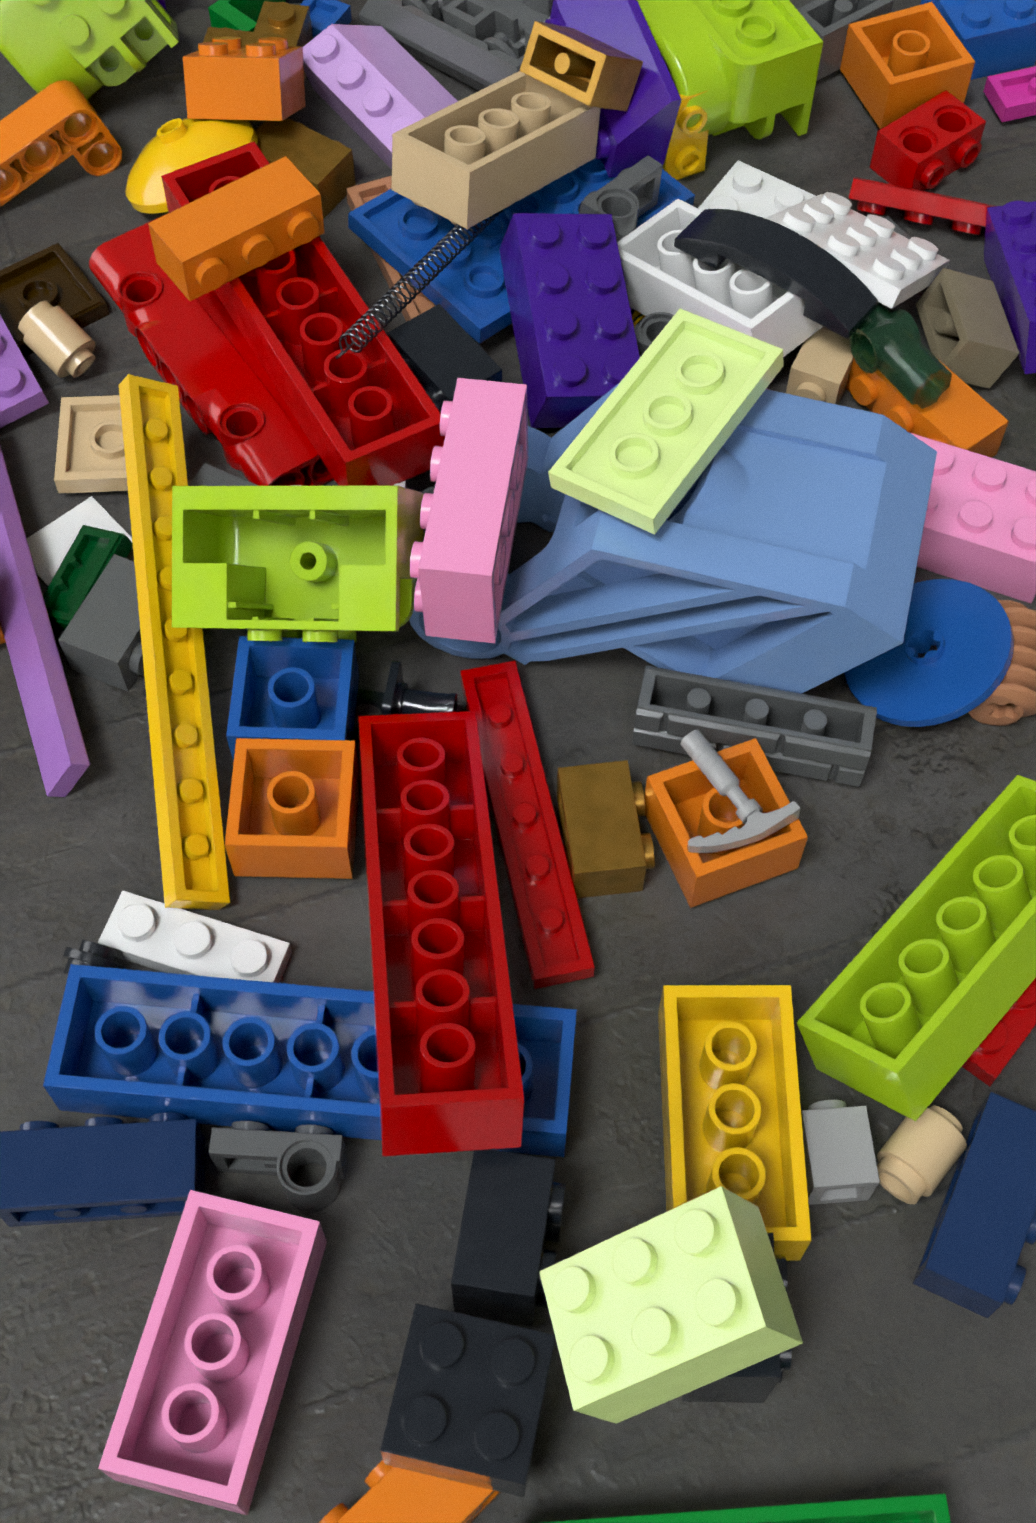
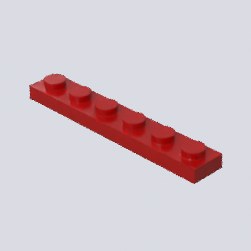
[460,661,595,989]

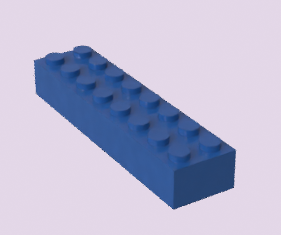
[43,964,577,1157]

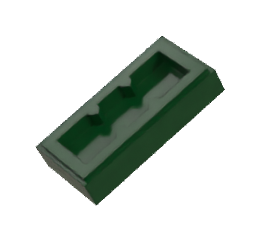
[43,525,133,631]

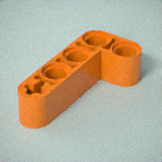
[0,80,122,207]

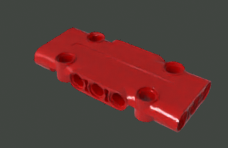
[89,213,334,486]

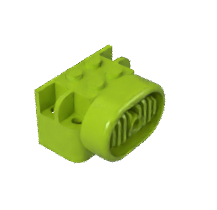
[0,0,179,100]
[637,0,823,140]
[172,486,425,642]

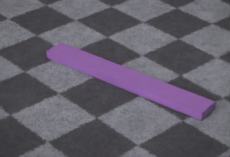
[0,446,90,797]

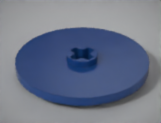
[844,579,1014,727]

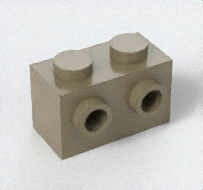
[915,268,1019,389]

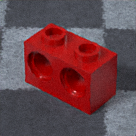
[870,90,986,191]

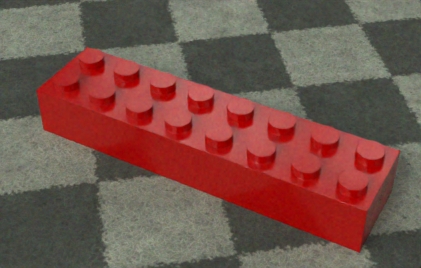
[161,141,445,486]
[359,711,524,1157]

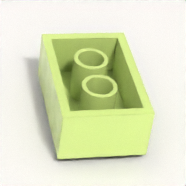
[539,1186,803,1424]

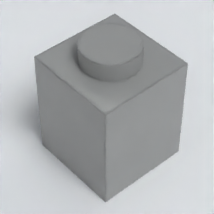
[801,1100,880,1205]

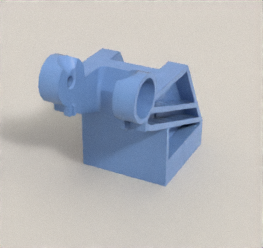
[410,383,937,694]

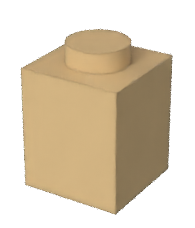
[786,328,861,405]

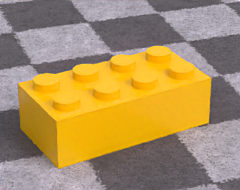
[658,985,811,1261]

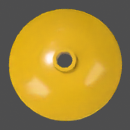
[125,118,258,214]

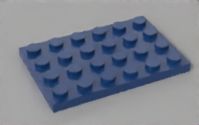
[348,158,695,344]

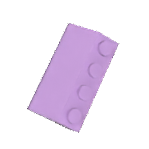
[303,24,458,169]

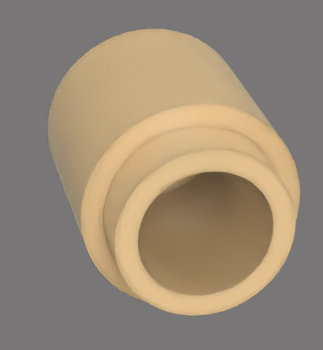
[18,301,96,378]
[877,1105,967,1204]

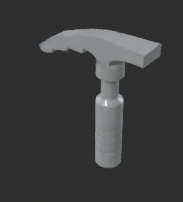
[680,730,801,853]

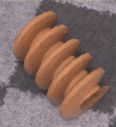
[968,600,1036,726]

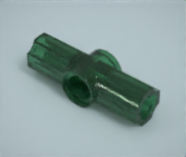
[848,302,952,409]

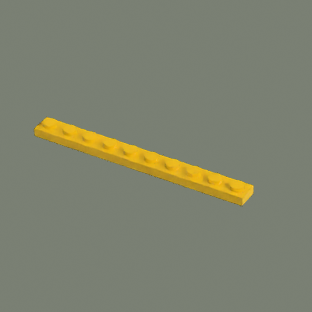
[119,374,230,910]

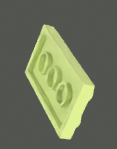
[548,308,784,535]

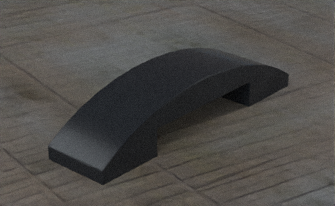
[674,209,878,339]

